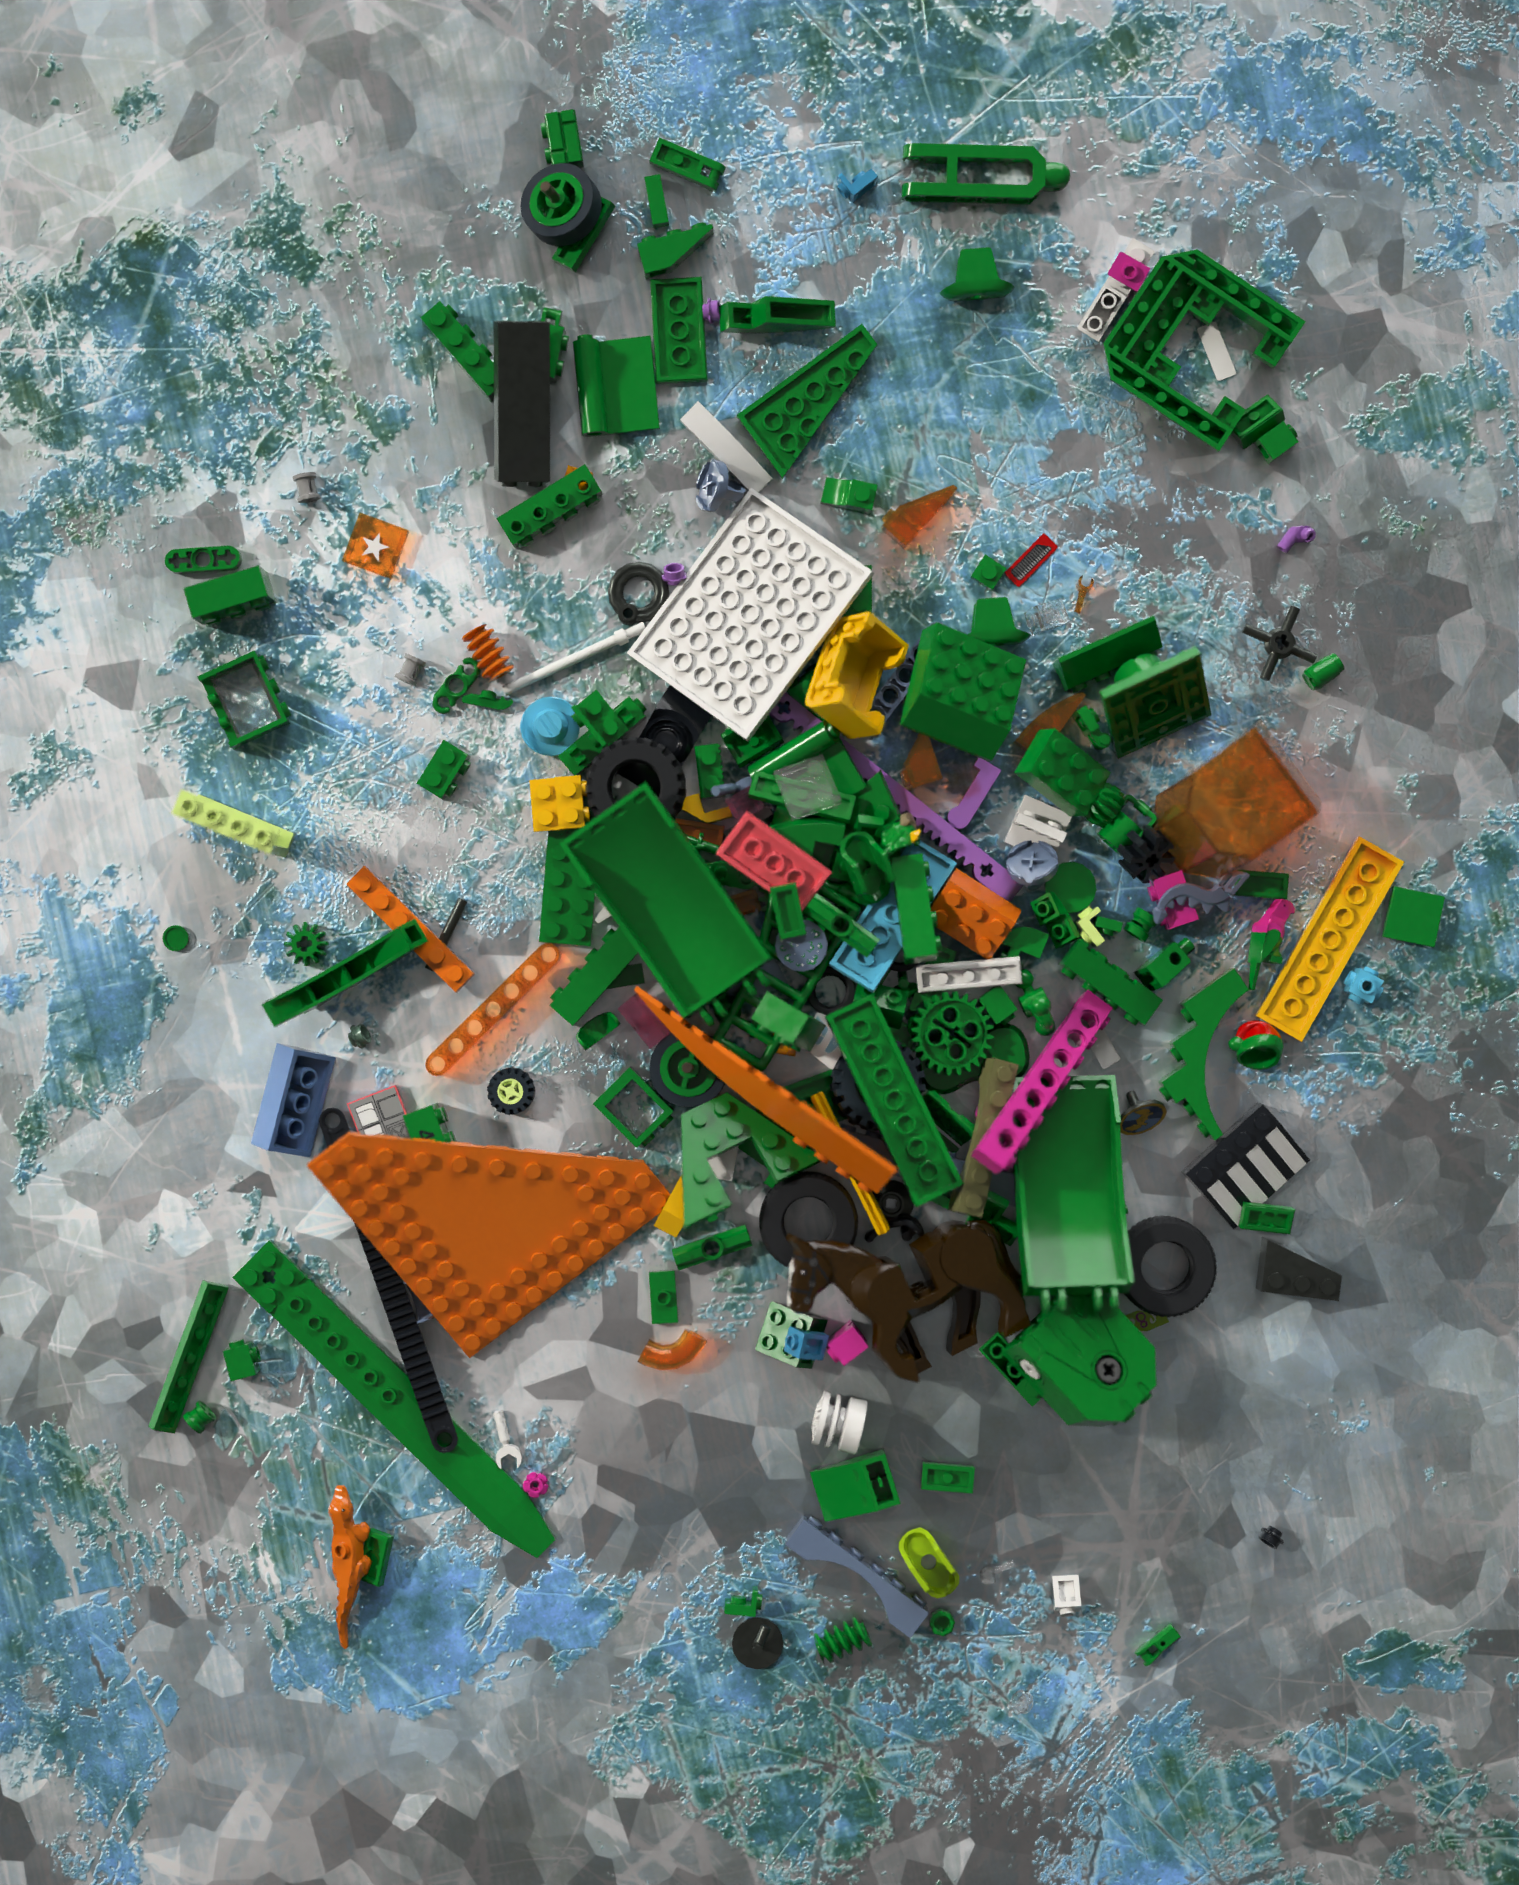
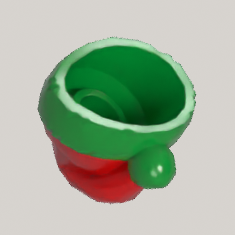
[1228,1020,1284,1070]

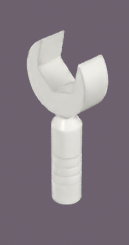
[493,1410,522,1469]

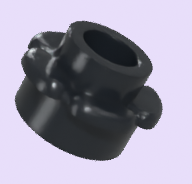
[1259,1526,1284,1549]

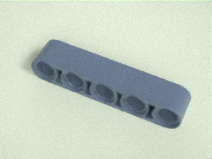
[870,622,946,724]

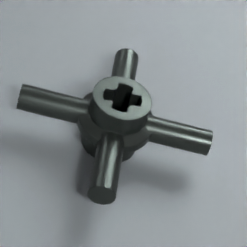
[1242,606,1318,681]

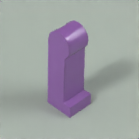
[946,758,1002,830]

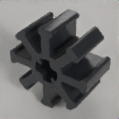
[1117,825,1175,883]

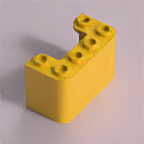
[805,612,909,739]

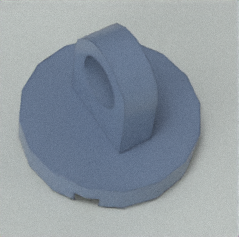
[695,459,746,512]
[1006,840,1059,891]

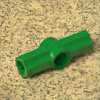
[803,893,880,958]
[672,1224,753,1270]

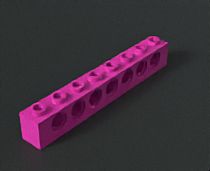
[971,990,1113,1174]

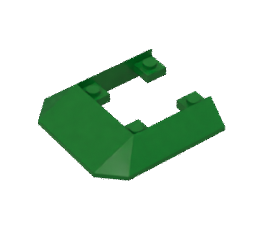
[1103,249,1306,452]

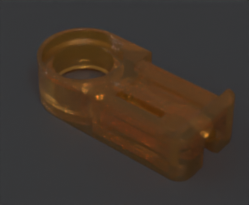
[730,890,761,915]

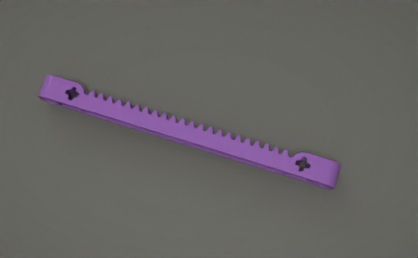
[769,692,1024,902]

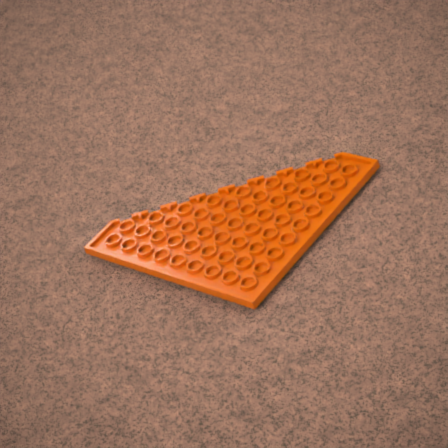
[307,1132,670,1358]

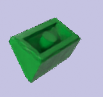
[1231,394,1285,449]

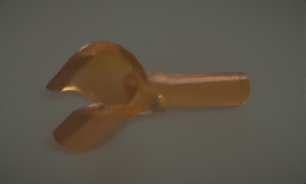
[1074,575,1094,613]

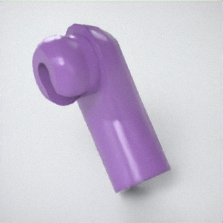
[1277,525,1316,553]

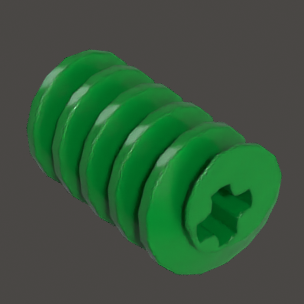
[814,1617,872,1663]

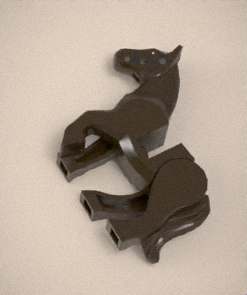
[786,1220,1031,1383]

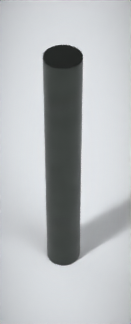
[425,898,467,972]

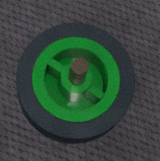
[520,163,602,246]
[650,1031,725,1107]

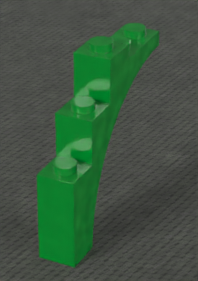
[261,919,428,1028]
[1158,968,1249,1140]

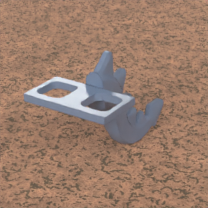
[1152,869,1250,924]

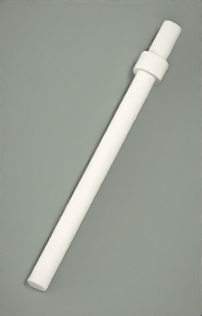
[502,622,646,696]

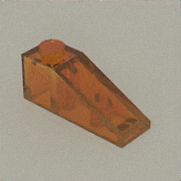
[881,485,957,549]

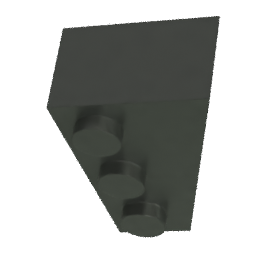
[1256,1237,1342,1301]

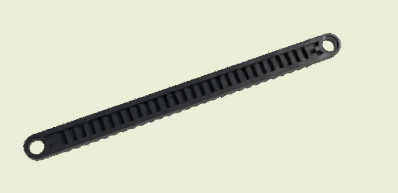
[319,1108,458,1453]

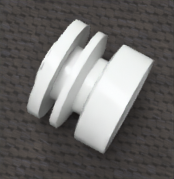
[811,1390,868,1455]

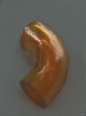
[637,1328,707,1371]

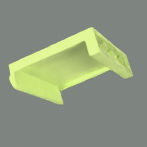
[171,789,295,858]

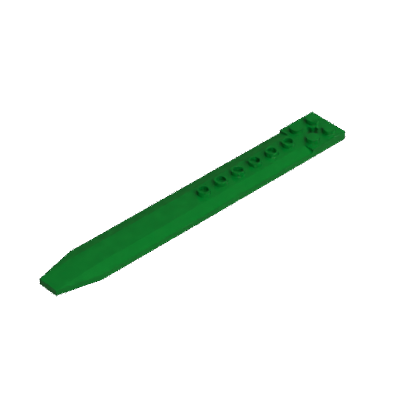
[232,1240,556,1558]

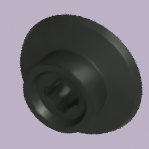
[872,1180,914,1219]

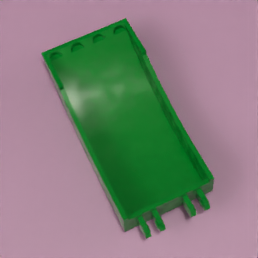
[559,782,773,1027]
[1012,1075,1134,1312]

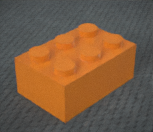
[930,868,1022,959]

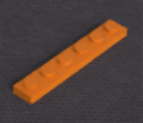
[346,866,475,993]

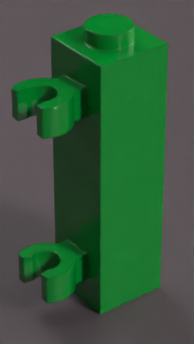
[558,696,647,775]

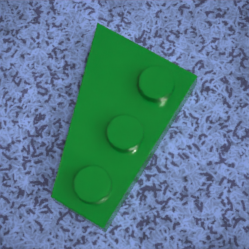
[827,770,901,839]

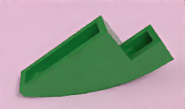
[719,296,836,333]
[769,818,845,857]

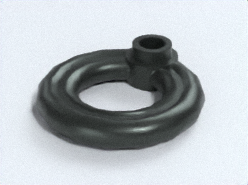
[608,561,670,625]

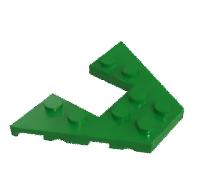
[680,1092,821,1230]

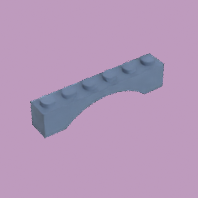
[785,1515,929,1638]

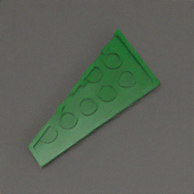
[737,324,877,479]

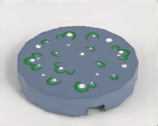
[775,920,827,972]

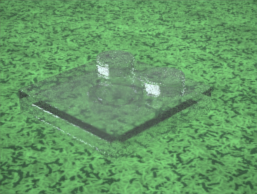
[773,754,841,821]

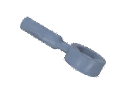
[711,776,752,797]

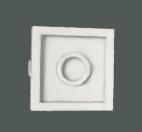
[1004,795,1072,852]

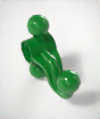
[1015,969,1055,1036]

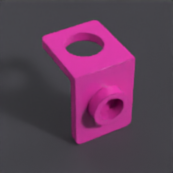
[1108,252,1151,292]

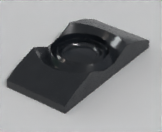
[618,685,712,798]

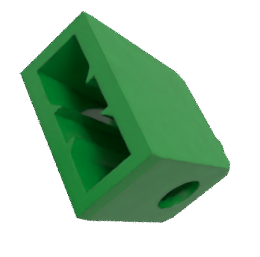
[1133,938,1195,991]

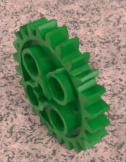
[909,991,994,1076]

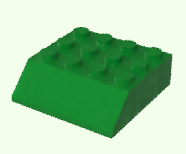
[900,622,1026,762]

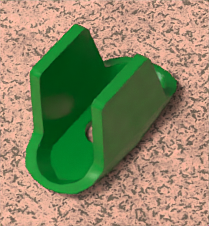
[940,247,1015,301]
[967,597,1031,646]
[840,831,896,905]

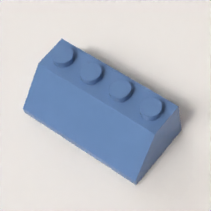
[251,1043,336,1157]

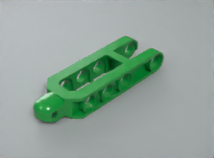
[902,143,1071,205]

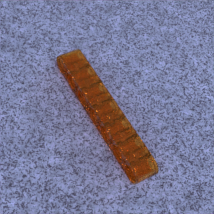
[425,943,562,1076]

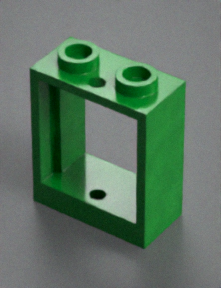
[593,1066,674,1148]

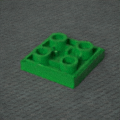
[1382,886,1445,947]

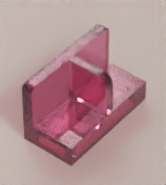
[725,786,765,822]
[617,993,671,1049]

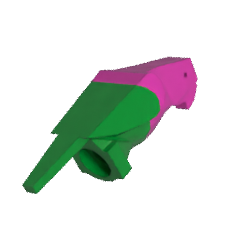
[1248,899,1295,990]

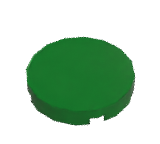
[1044,862,1097,913]

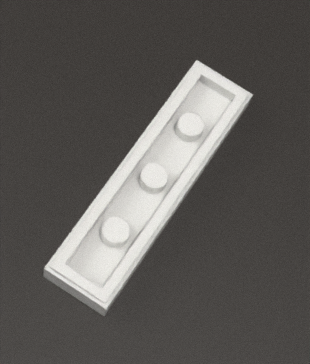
[916,956,1022,993]

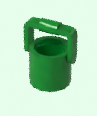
[1097,794,1158,855]

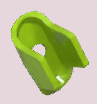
[899,1527,959,1599]

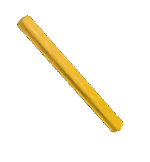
[811,1092,890,1235]

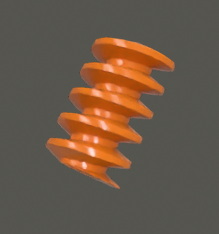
[462,624,514,683]

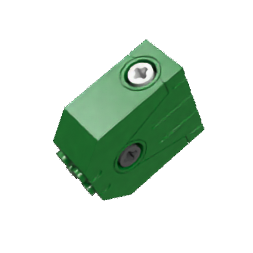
[1001,1294,1156,1427]

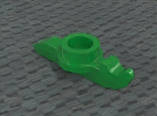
[462,690,513,710]

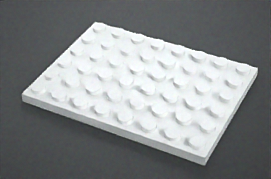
[627,488,874,741]

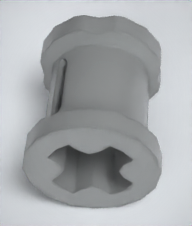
[293,472,321,503]
[394,653,426,687]

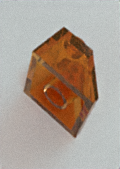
[899,733,943,791]

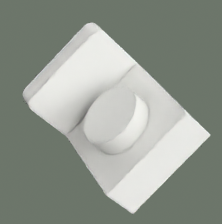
[1052,1575,1081,1617]

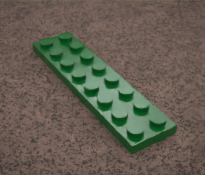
[825,994,963,1207]

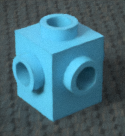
[1343,966,1384,1005]

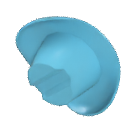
[520,697,580,756]

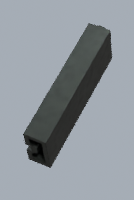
[493,321,550,487]

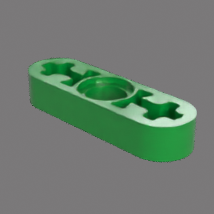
[165,546,242,574]

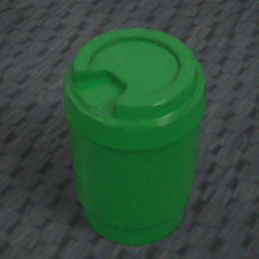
[1302,653,1345,691]

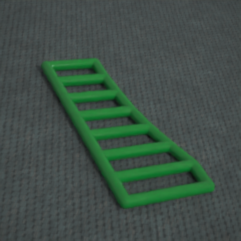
[712,884,861,1071]

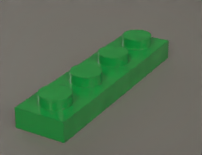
[748,770,856,824]

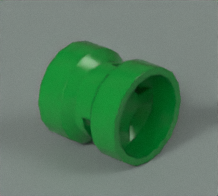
[1123,907,1157,943]

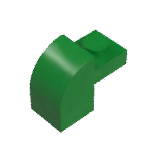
[999,927,1049,959]

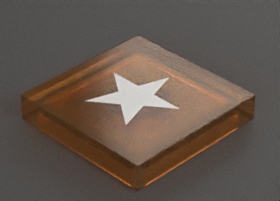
[342,513,409,580]

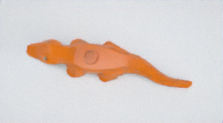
[328,1485,372,1649]

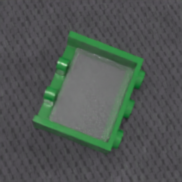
[197,650,292,750]

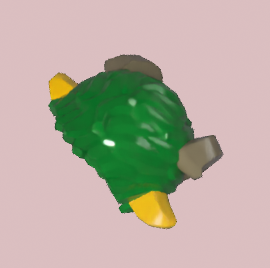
[878,812,921,861]

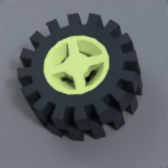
[487,1067,535,1115]

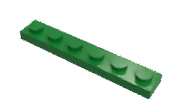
[148,1280,229,1434]

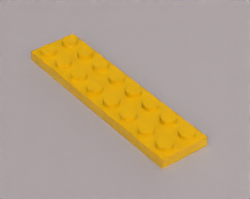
[1255,836,1404,1042]

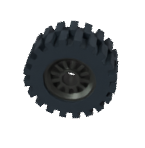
[830,1040,926,1131]

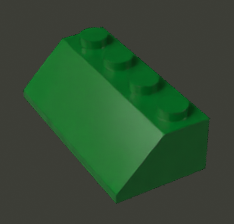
[1053,615,1163,693]

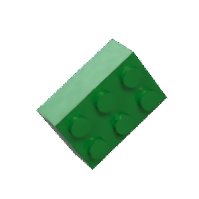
[183,565,276,627]
[1014,728,1111,816]

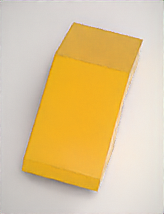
[681,793,733,824]
[654,1174,684,1238]

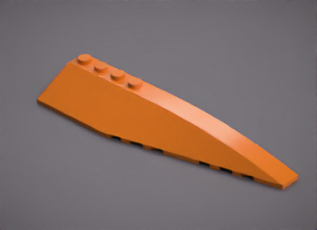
[634,986,897,1195]

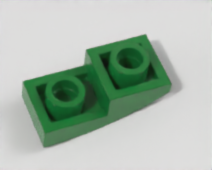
[1030,891,1081,949]

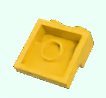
[529,775,590,832]

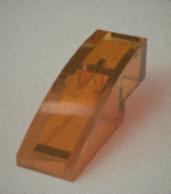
[1013,692,1086,751]

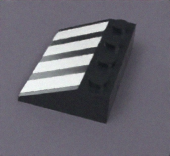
[1181,1103,1310,1229]

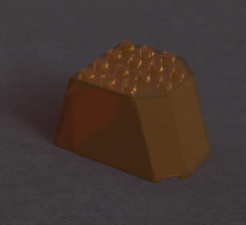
[1153,719,1322,878]

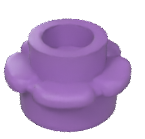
[702,298,721,324]
[662,563,687,586]

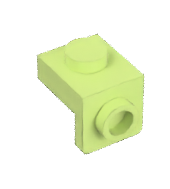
[1075,906,1105,947]

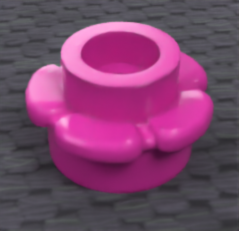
[523,1472,549,1498]

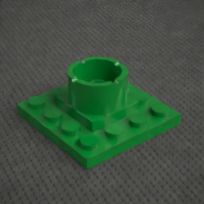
[1100,646,1211,759]

